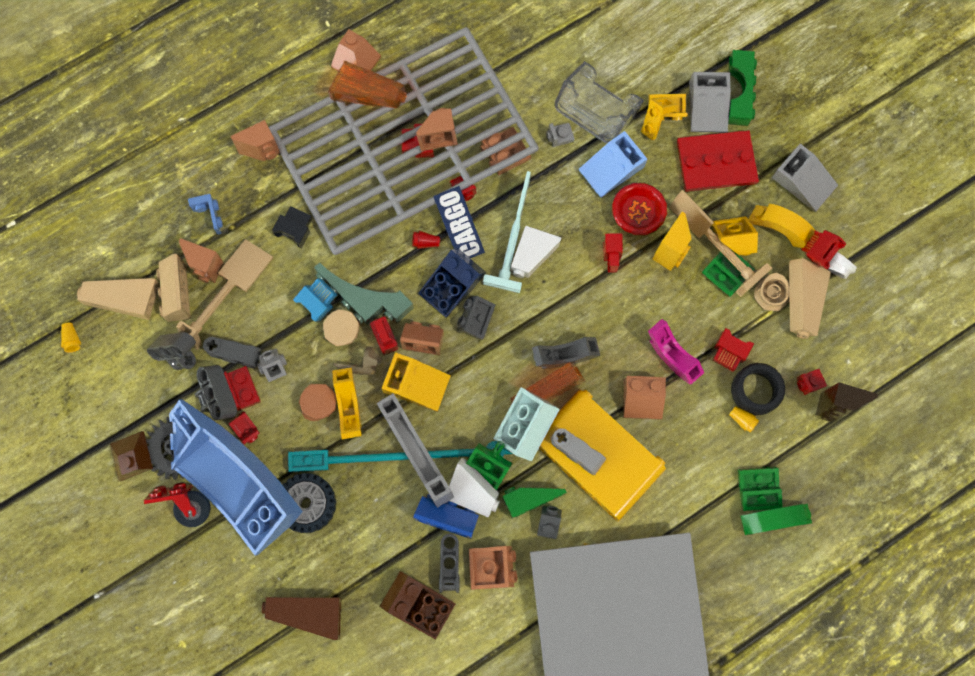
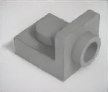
[546,123,574,147]

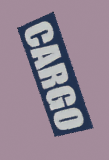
[433,186,485,258]

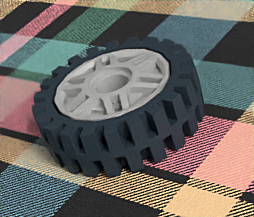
[283,473,336,533]

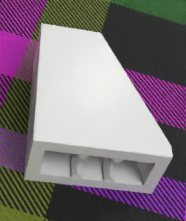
[510,226,561,278]
[449,458,500,517]

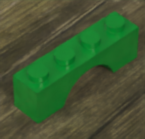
[728,50,757,126]

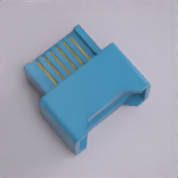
[293,278,337,322]

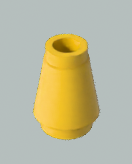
[61,323,81,353]
[729,406,760,433]

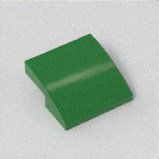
[702,248,755,297]
[738,467,783,511]

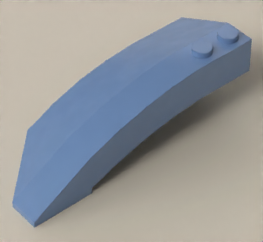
[169,399,303,556]

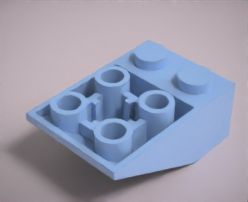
[578,131,647,198]

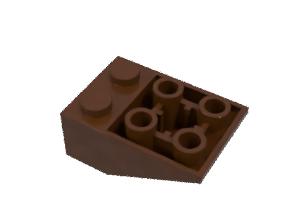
[379,571,456,640]

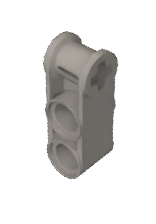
[551,428,606,475]

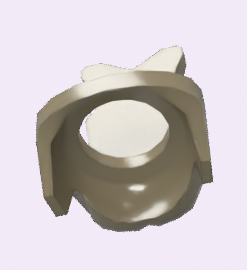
[333,346,382,375]

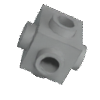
[257,348,287,382]

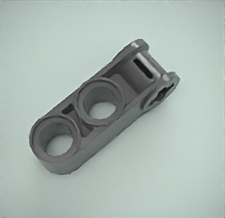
[203,337,262,369]
[439,534,460,593]

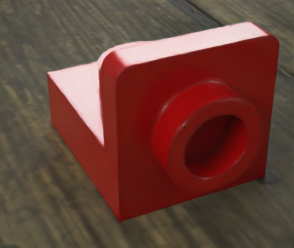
[450,176,476,201]
[797,369,827,395]

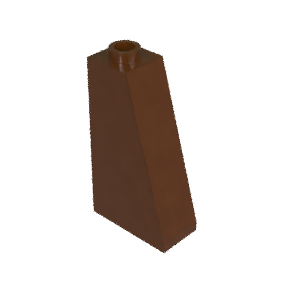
[262,597,342,640]

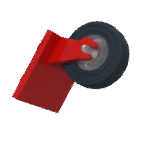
[143,482,211,527]

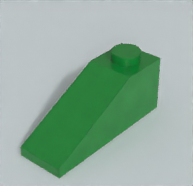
[502,487,567,519]

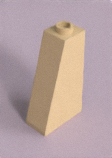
[789,258,831,339]
[77,278,160,320]

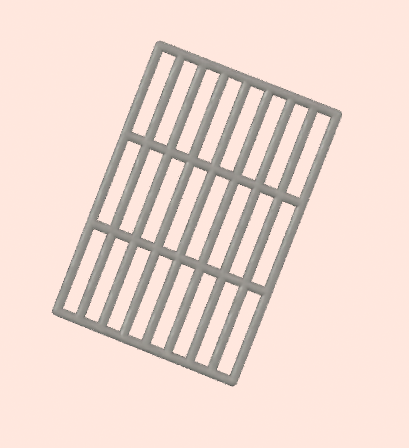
[269,27,539,255]

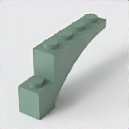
[314,263,414,326]

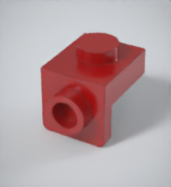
[228,411,260,445]

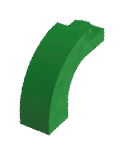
[741,504,812,535]

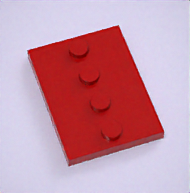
[677,130,759,192]

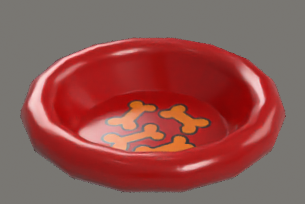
[612,183,667,235]

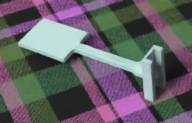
[483,171,531,293]

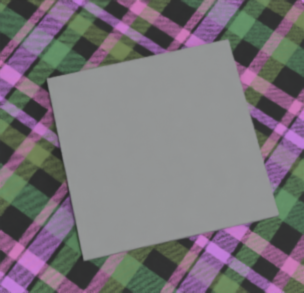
[530,532,709,676]

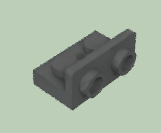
[457,295,496,340]

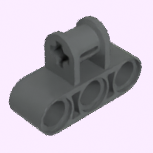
[147,332,196,370]
[195,365,237,421]

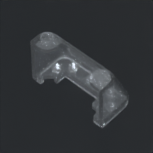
[554,61,645,144]

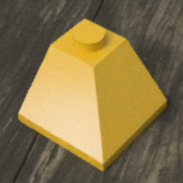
[711,216,758,256]

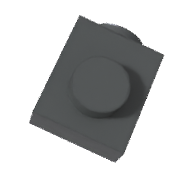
[537,505,562,539]

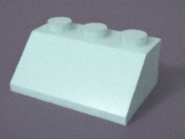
[493,387,560,461]

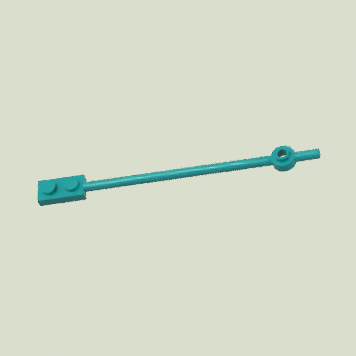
[288,441,513,472]

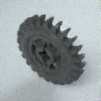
[146,417,184,480]

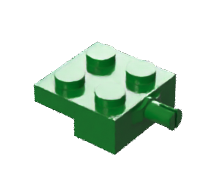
[466,441,513,491]

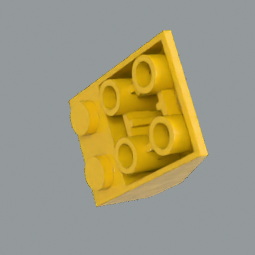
[382,352,451,412]

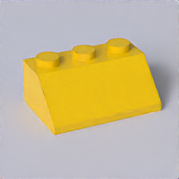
[652,212,691,271]

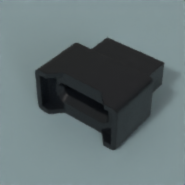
[271,206,313,248]

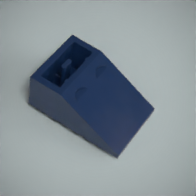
[418,248,486,318]

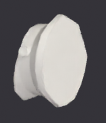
[828,252,857,279]

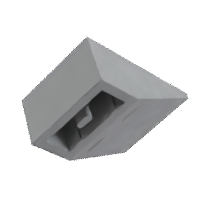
[689,72,731,133]
[772,144,838,212]

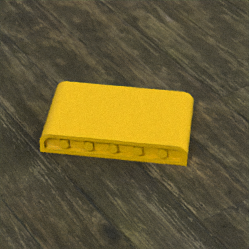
[539,389,666,522]

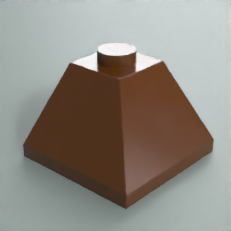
[110,431,153,481]

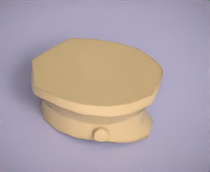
[754,273,789,311]
[323,309,359,347]

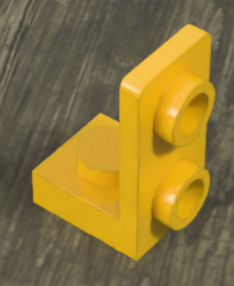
[641,96,678,140]

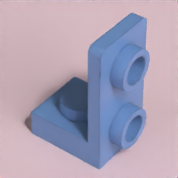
[188,194,223,235]

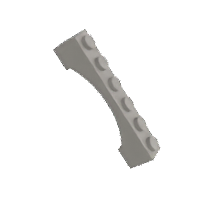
[377,393,454,508]

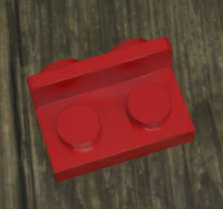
[224,366,261,411]

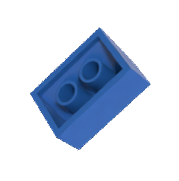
[413,494,479,539]

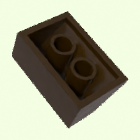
[815,382,878,422]

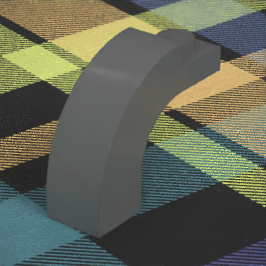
[532,337,601,369]

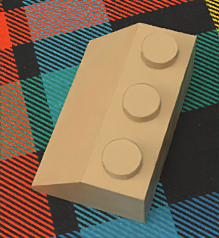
[156,254,191,322]

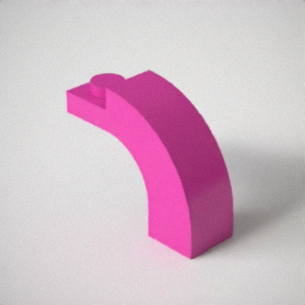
[648,319,704,385]

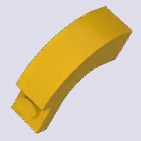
[748,203,815,248]
[332,367,362,439]

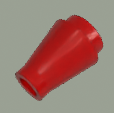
[412,230,440,249]

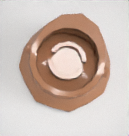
[299,384,336,421]

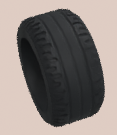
[731,363,785,415]

